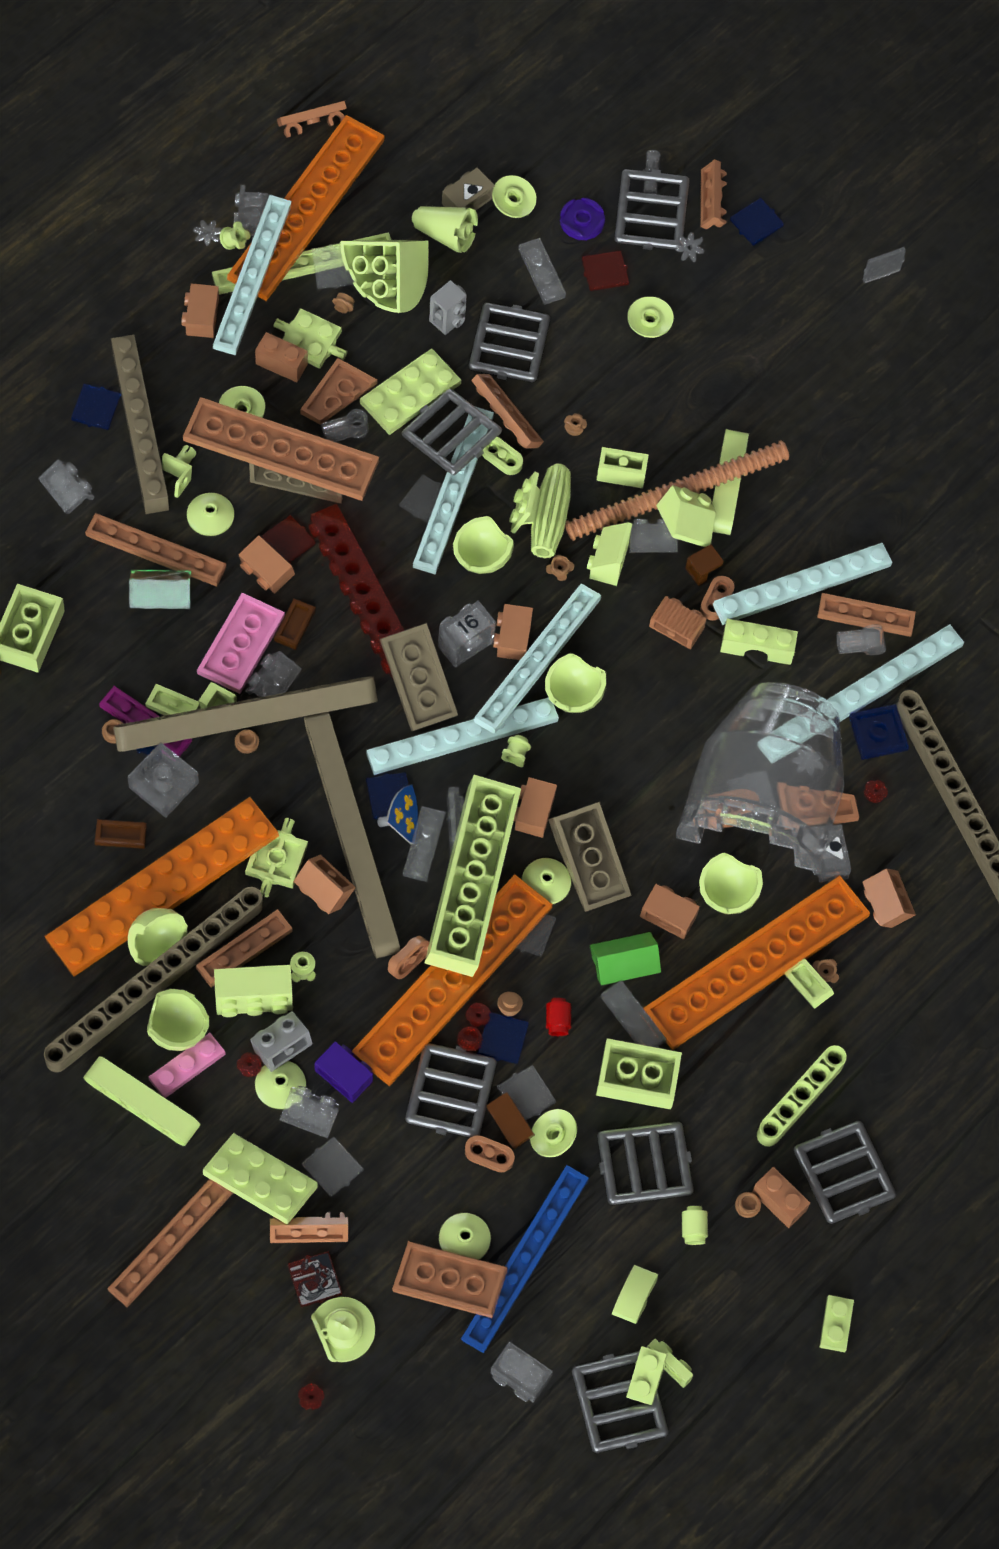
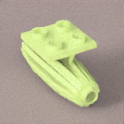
[509,464,571,558]

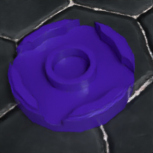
[560,198,605,240]

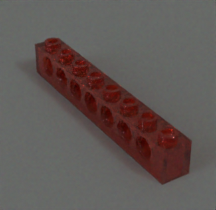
[309,504,404,681]

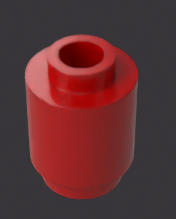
[546,998,571,1036]

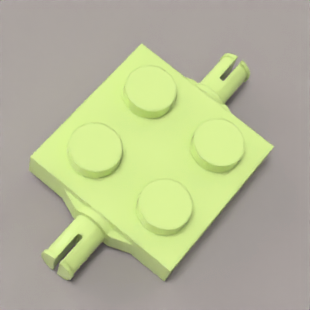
[273,309,347,369]
[245,818,308,897]

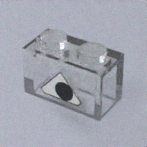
[807,824,851,883]

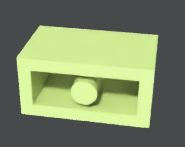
[597,447,649,488]

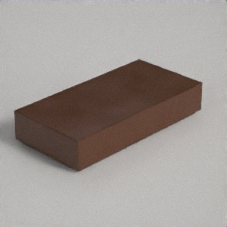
[274,598,316,650]
[95,819,147,849]
[486,1092,535,1149]

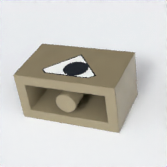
[442,168,495,210]

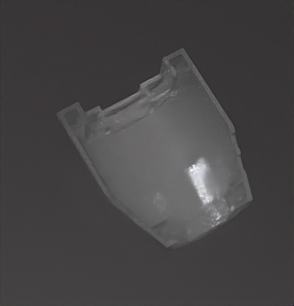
[676,682,845,872]

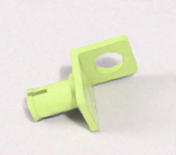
[162,445,196,498]

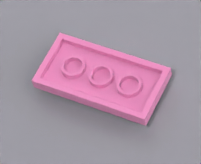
[197,593,285,694]

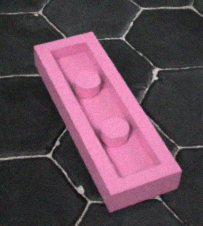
[149,1033,225,1098]

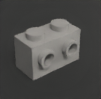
[429,280,467,335]
[250,1011,313,1072]

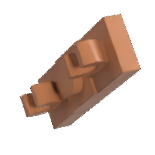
[277,101,347,137]
[701,159,727,229]
[270,1212,348,1243]

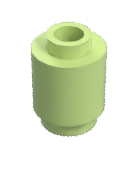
[682,1206,708,1245]

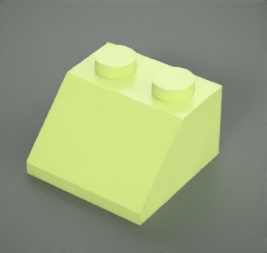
[656,485,716,547]
[587,522,633,586]

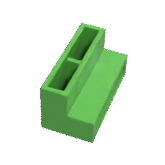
[590,932,661,985]

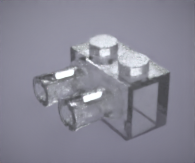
[490,1341,553,1403]

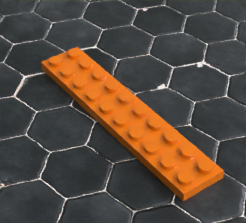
[227,115,385,301]
[45,797,279,977]
[352,874,553,1086]
[642,875,870,1050]

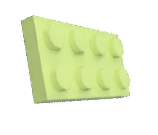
[360,348,461,435]
[203,1133,318,1225]

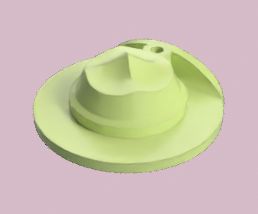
[311,1297,375,1362]

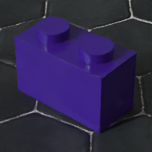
[315,1042,373,1103]

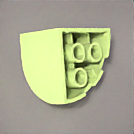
[341,240,428,313]

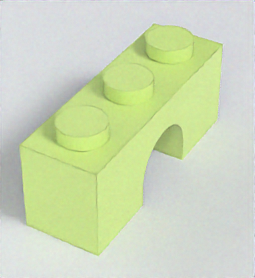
[720,619,798,665]

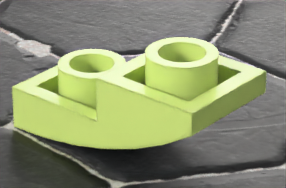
[612,1265,658,1324]

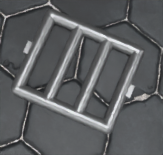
[615,169,689,250]
[469,303,550,382]
[402,389,502,475]
[405,1043,497,1138]
[794,1121,896,1224]
[597,1122,694,1205]
[572,1351,668,1453]

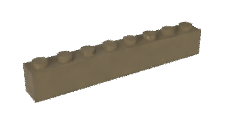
[111,335,169,514]

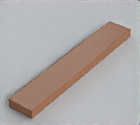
[85,513,226,587]
[108,1179,233,1307]

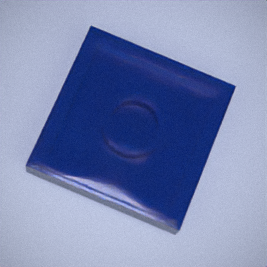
[849,704,909,760]

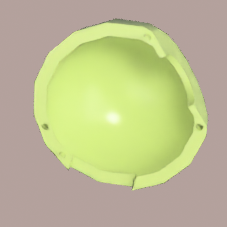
[453,516,514,574]
[545,653,606,713]
[699,853,763,914]
[128,908,188,966]
[147,989,209,1051]

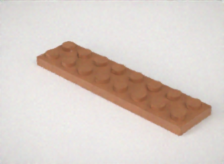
[183,397,379,501]

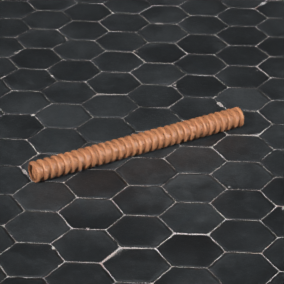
[565,440,789,541]

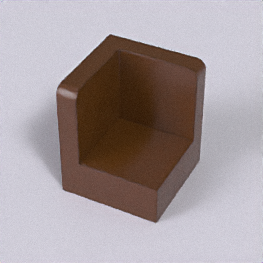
[685,544,724,586]

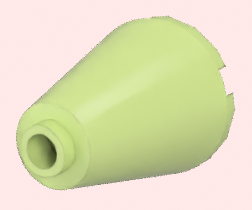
[412,206,478,253]

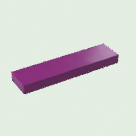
[99,686,192,759]

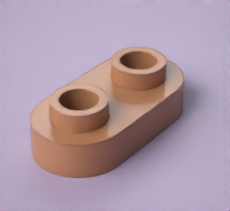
[700,576,734,620]
[388,936,429,979]
[465,1135,515,1172]

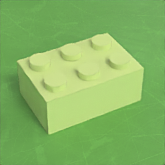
[0,584,65,672]
[214,965,293,1017]
[596,1038,682,1110]

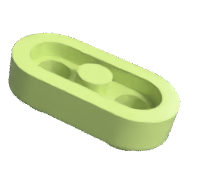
[482,437,523,475]

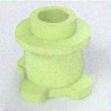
[220,221,250,250]
[501,735,531,767]
[290,952,316,982]

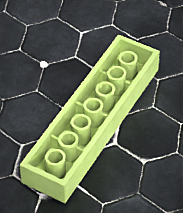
[425,775,521,977]

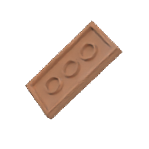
[392,1241,508,1318]

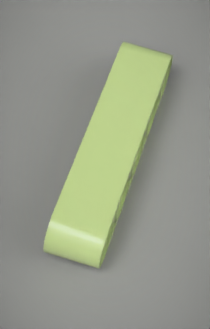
[712,429,749,535]
[757,1045,847,1147]
[83,1056,200,1146]

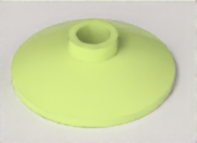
[492,175,536,218]
[628,297,674,338]
[219,386,266,418]
[187,493,234,536]
[522,858,571,904]
[255,1061,306,1109]
[530,1109,577,1157]
[439,1213,491,1260]

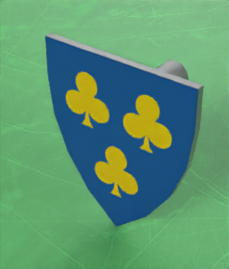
[377,784,418,846]

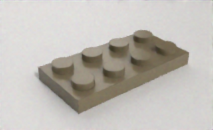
[380,623,458,731]

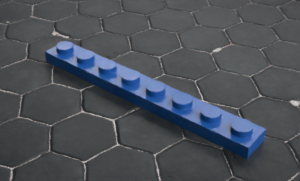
[461,1165,589,1353]

